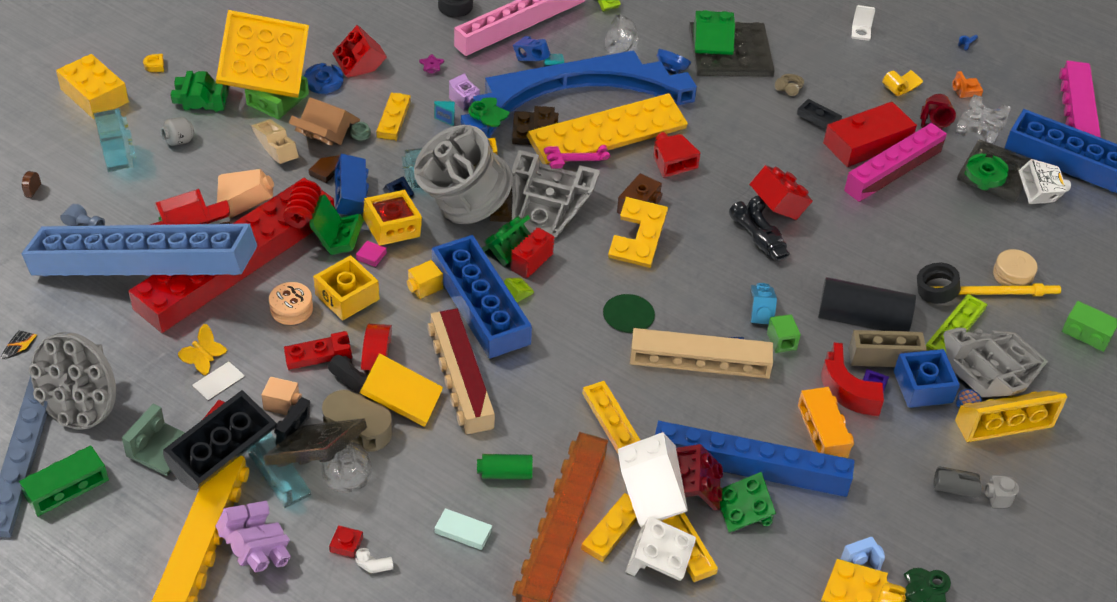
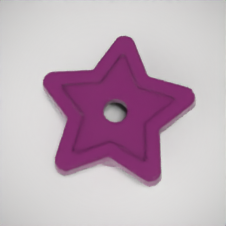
[419,54,444,73]

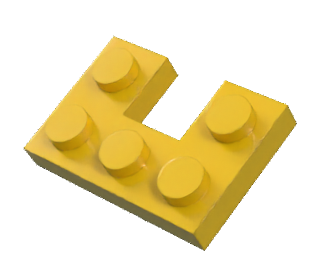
[608,197,668,268]

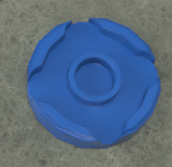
[304,63,344,94]

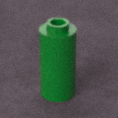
[477,454,533,480]

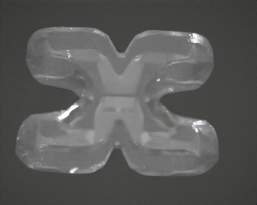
[955,94,1011,147]

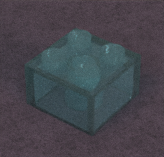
[94,108,136,172]

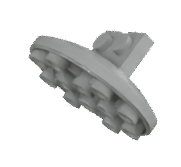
[29,332,116,429]

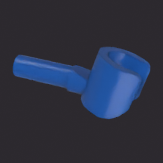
[958,35,978,50]

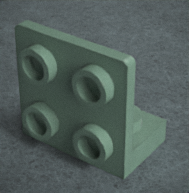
[122,403,185,476]

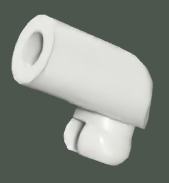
[355,548,393,573]

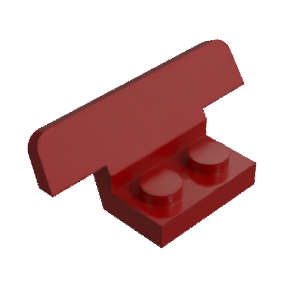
[150,189,230,225]

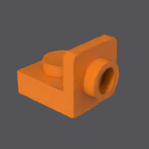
[952,71,983,98]

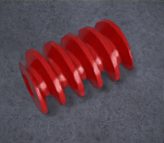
[283,180,321,228]

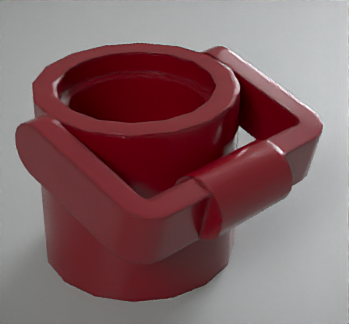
[920,94,956,130]

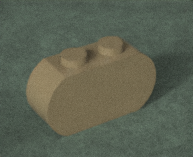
[322,390,392,452]

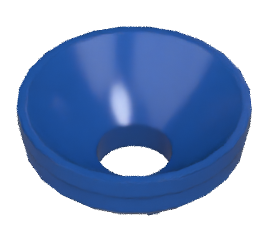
[656,49,691,74]

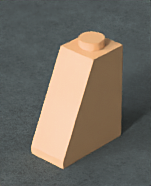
[217,169,274,219]

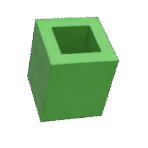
[767,314,801,353]

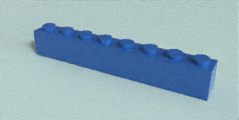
[655,420,855,497]

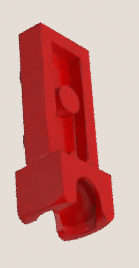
[284,331,353,370]

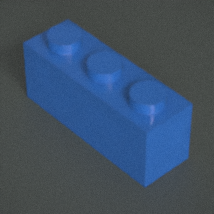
[335,153,369,216]

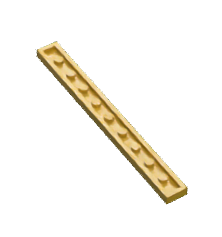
[582,381,718,582]

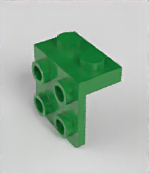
[310,195,364,255]

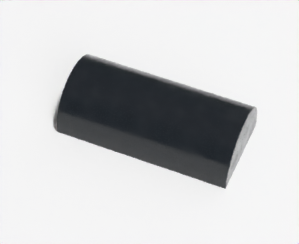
[818,277,916,332]
[163,390,277,490]

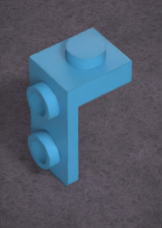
[751,283,777,324]

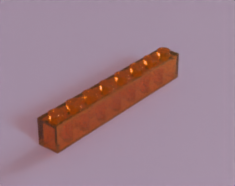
[512,432,608,602]

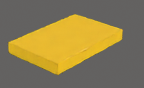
[359,353,443,427]

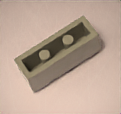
[848,330,926,367]

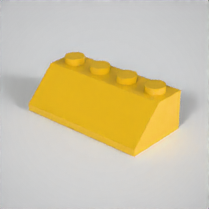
[955,390,1067,443]

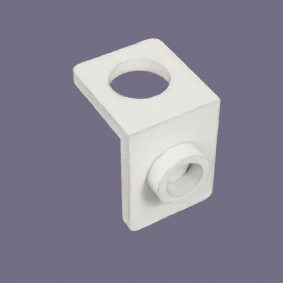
[851,5,875,41]

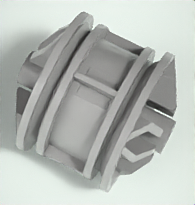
[414,125,513,224]

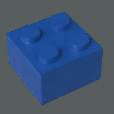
[894,349,960,408]

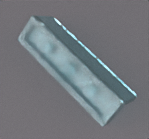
[247,432,311,509]

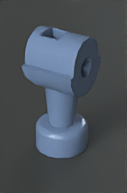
[60,204,105,226]

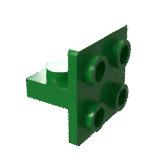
[482,215,530,266]

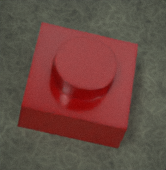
[329,525,363,558]

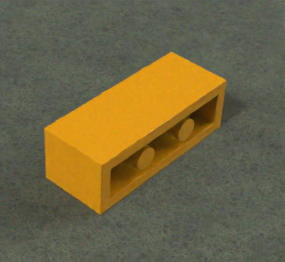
[798,387,854,458]

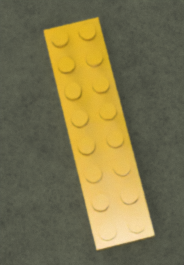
[527,93,688,165]

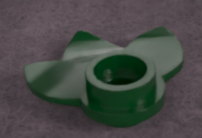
[904,568,951,602]

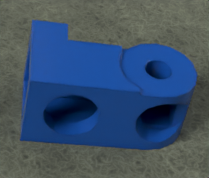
[513,36,551,61]

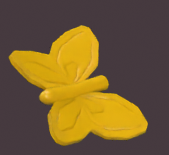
[178,324,227,375]

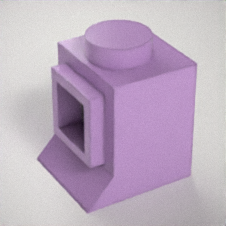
[449,73,480,111]

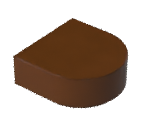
[22,171,41,198]

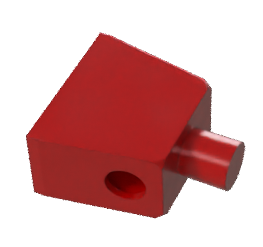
[653,132,701,178]

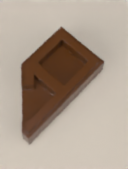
[309,154,347,183]

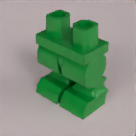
[170,71,230,112]

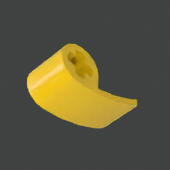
[882,70,923,96]

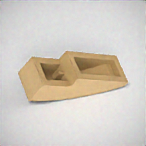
[251,119,299,164]

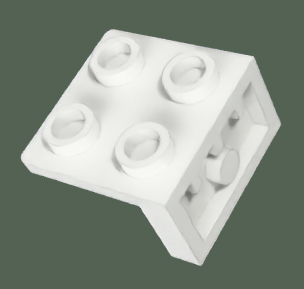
[625,516,696,581]

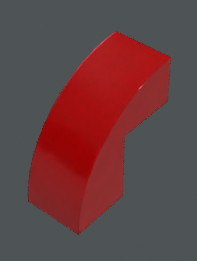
[361,323,392,370]

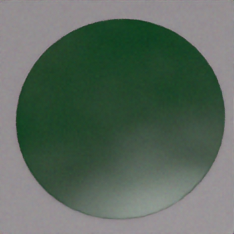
[603,294,655,333]

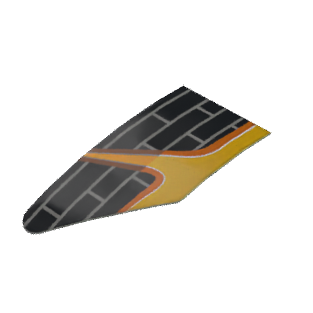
[1,330,37,359]

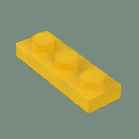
[376,92,411,140]
[581,493,637,562]

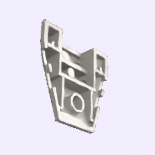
[512,150,600,240]
[943,328,1048,397]

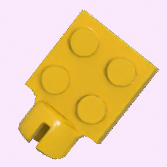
[821,559,906,602]

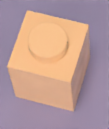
[261,377,302,415]

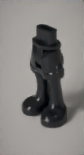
[729,195,790,261]

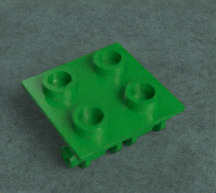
[720,472,776,533]

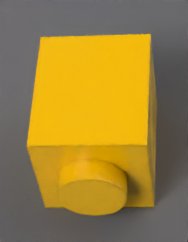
[406,260,443,299]

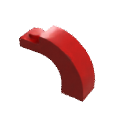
[821,342,884,416]

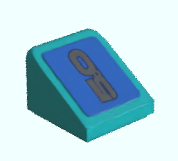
[434,101,455,126]

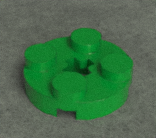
[964,153,1009,190]

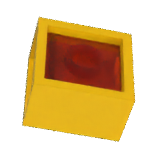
[363,190,422,246]

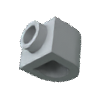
[985,476,1019,508]

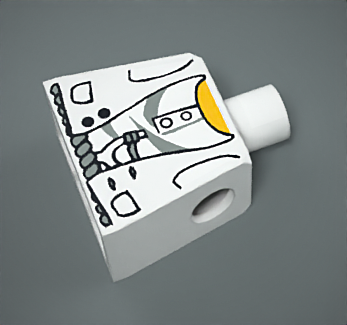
[1018,159,1071,204]

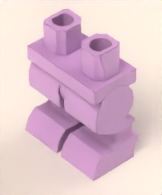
[215,500,291,573]

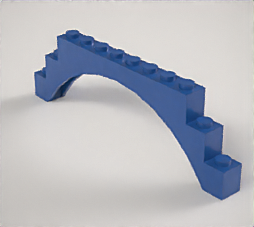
[461,50,697,138]

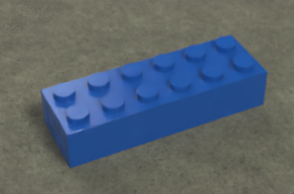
[1004,109,1117,193]
[432,235,532,359]

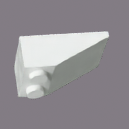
[618,432,688,527]

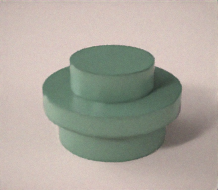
[350,122,371,141]

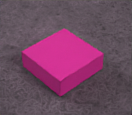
[356,241,387,267]

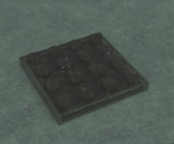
[689,22,775,77]

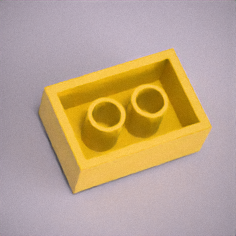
[56,54,129,119]

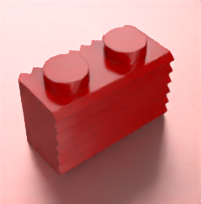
[511,228,555,279]

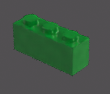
[19,445,109,517]

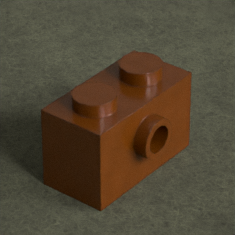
[617,173,663,214]

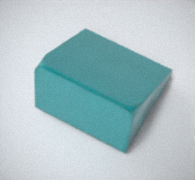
[543,54,565,67]

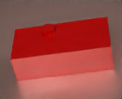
[823,101,917,167]

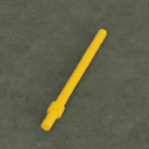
[933,283,1061,297]

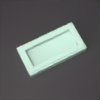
[434,508,492,550]

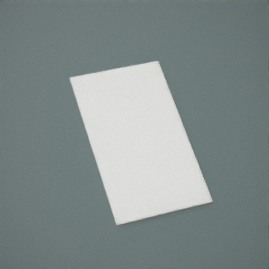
[192,361,245,400]

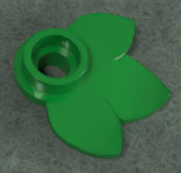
[468,97,510,127]

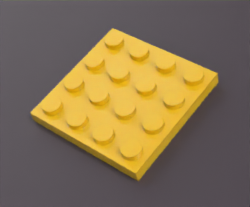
[216,10,309,98]

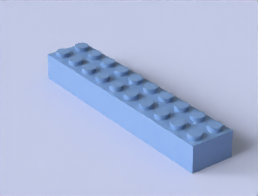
[21,224,257,276]

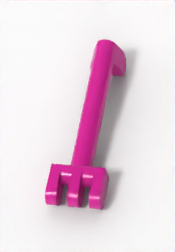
[544,145,610,169]

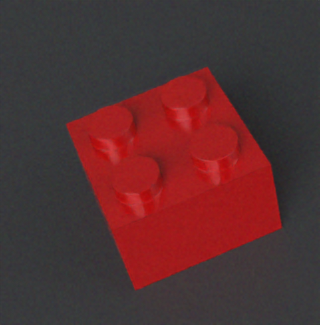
[749,165,813,220]

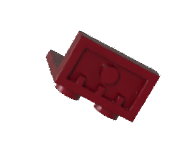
[676,444,723,511]

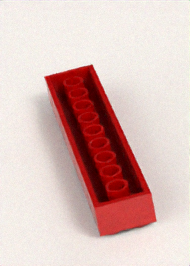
[128,177,335,333]

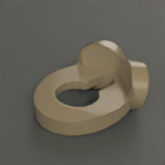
[775,74,804,96]

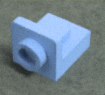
[840,537,885,570]

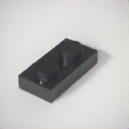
[797,99,842,129]
[274,397,310,449]

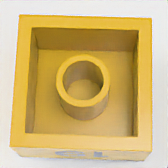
[313,255,379,321]

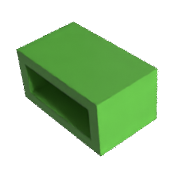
[1061,301,1117,352]

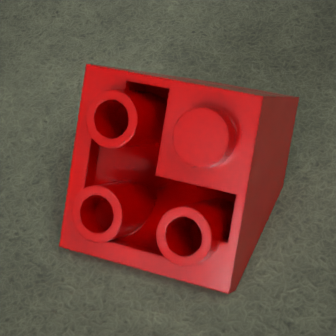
[332,25,387,78]

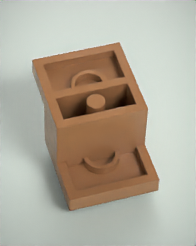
[289,97,360,146]

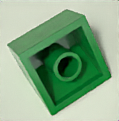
[693,10,735,55]

